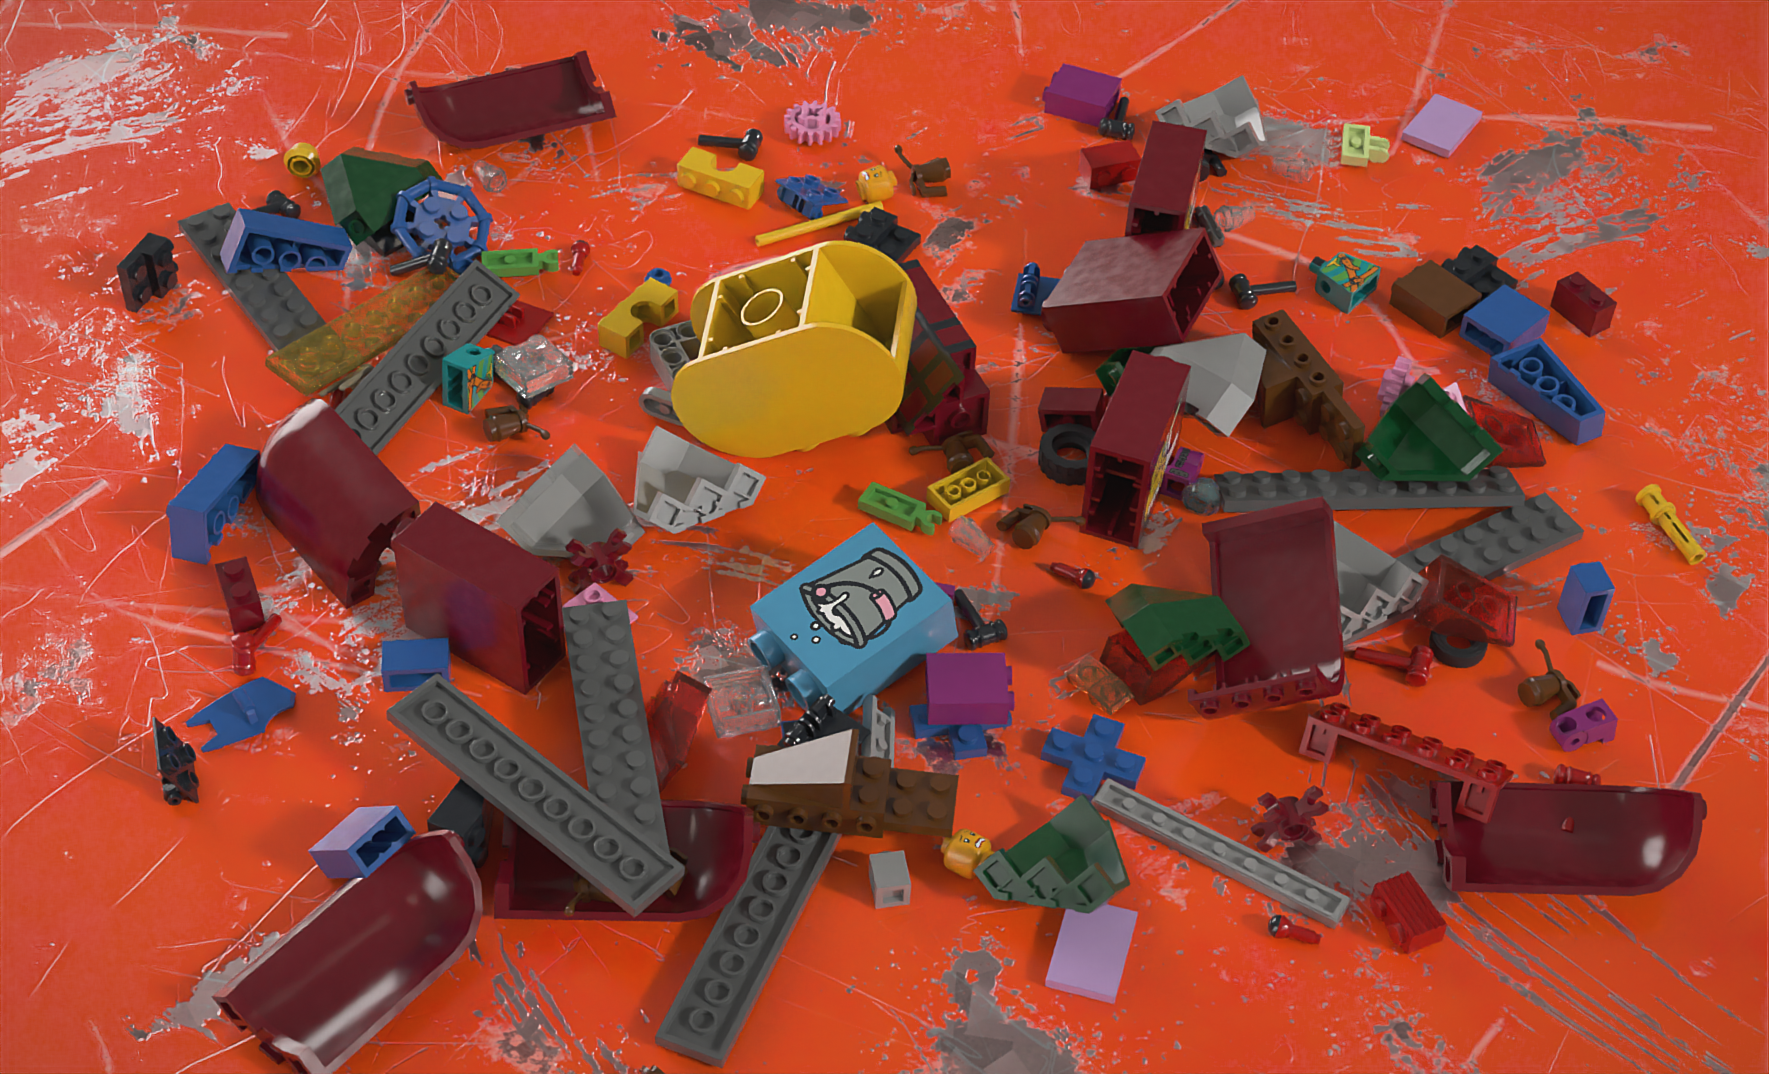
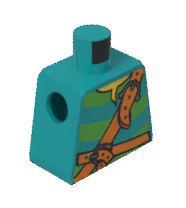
[1309,252,1381,314]
[442,344,498,415]

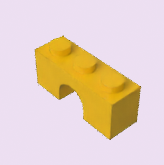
[677,147,764,210]
[597,277,679,359]

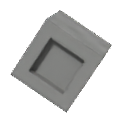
[868,850,911,909]

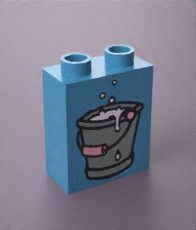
[747,522,958,715]

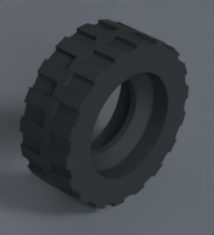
[1038,423,1096,486]

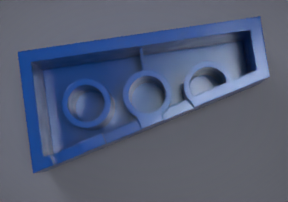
[220,208,353,273]
[1488,338,1606,446]
[166,444,260,565]

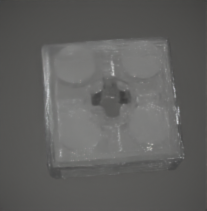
[493,335,574,399]
[703,665,781,738]

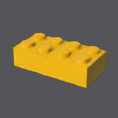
[926,457,1010,522]

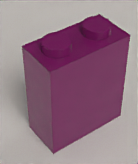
[1042,63,1122,127]
[925,653,1015,725]

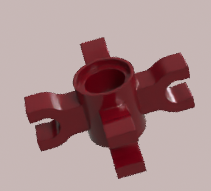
[565,528,634,595]
[1251,785,1330,853]

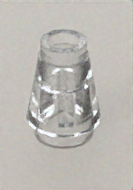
[1272,157,1314,184]
[473,160,507,193]
[1214,205,1255,232]
[948,515,995,558]

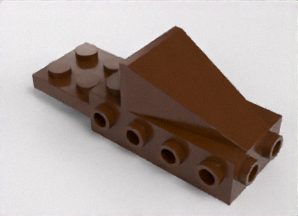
[1252,309,1365,469]
[741,729,959,838]

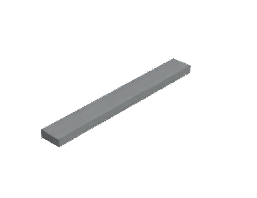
[1091,778,1351,929]

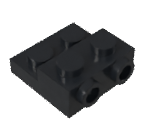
[844,207,921,264]
[116,232,179,313]
[1441,245,1518,302]

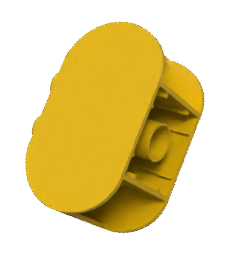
[671,241,917,458]

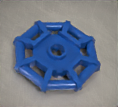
[390,176,493,271]

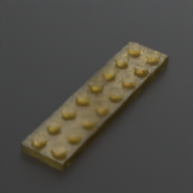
[265,267,460,397]

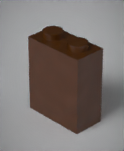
[1389,260,1482,339]

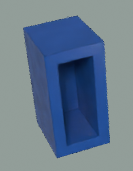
[1557,561,1616,635]
[381,638,451,692]

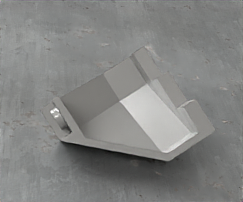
[1155,75,1268,158]
[1150,333,1267,437]
[633,426,766,534]
[496,443,645,559]
[1334,521,1430,641]

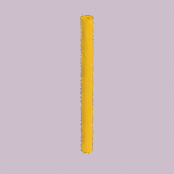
[755,201,883,247]

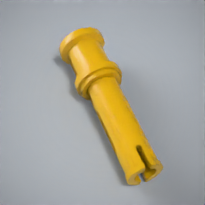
[1635,484,1706,565]

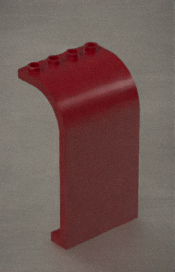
[1188,496,1345,720]

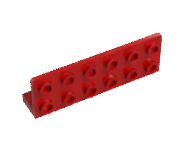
[1298,702,1514,824]

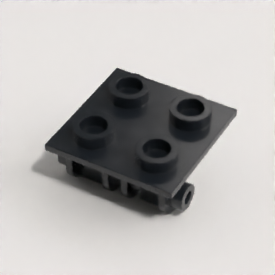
[777,694,871,748]
[152,717,200,806]

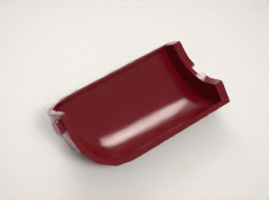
[404,50,617,149]
[255,398,421,609]
[1430,780,1707,896]
[494,799,760,922]
[211,829,483,1074]

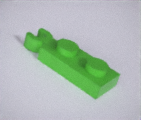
[481,248,559,278]
[857,481,942,535]

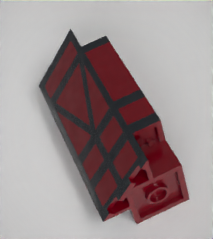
[874,245,990,445]

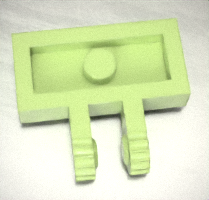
[1340,123,1390,167]

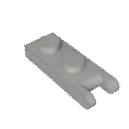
[861,694,895,768]

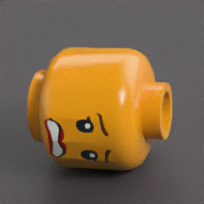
[855,165,897,203]
[941,828,994,879]

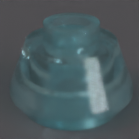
[1181,477,1221,517]

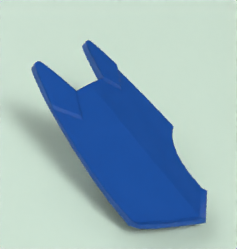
[186,677,296,752]

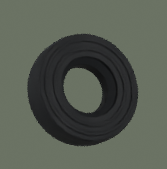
[1429,616,1488,668]

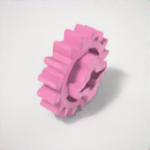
[784,100,841,145]
[1376,356,1415,417]

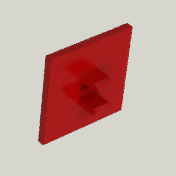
[486,300,554,349]

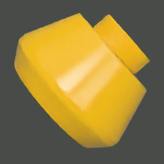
[283,142,321,178]

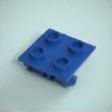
[775,174,848,220]
[1011,262,1060,316]

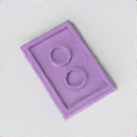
[1401,94,1482,158]
[1045,904,1138,1004]

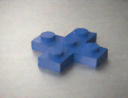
[909,704,1012,760]
[1040,714,1146,802]

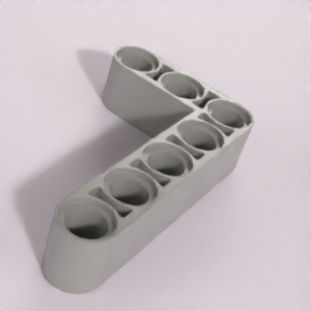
[649,320,701,392]

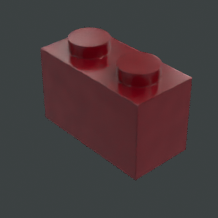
[1550,271,1617,338]
[1038,387,1106,432]
[215,556,265,635]

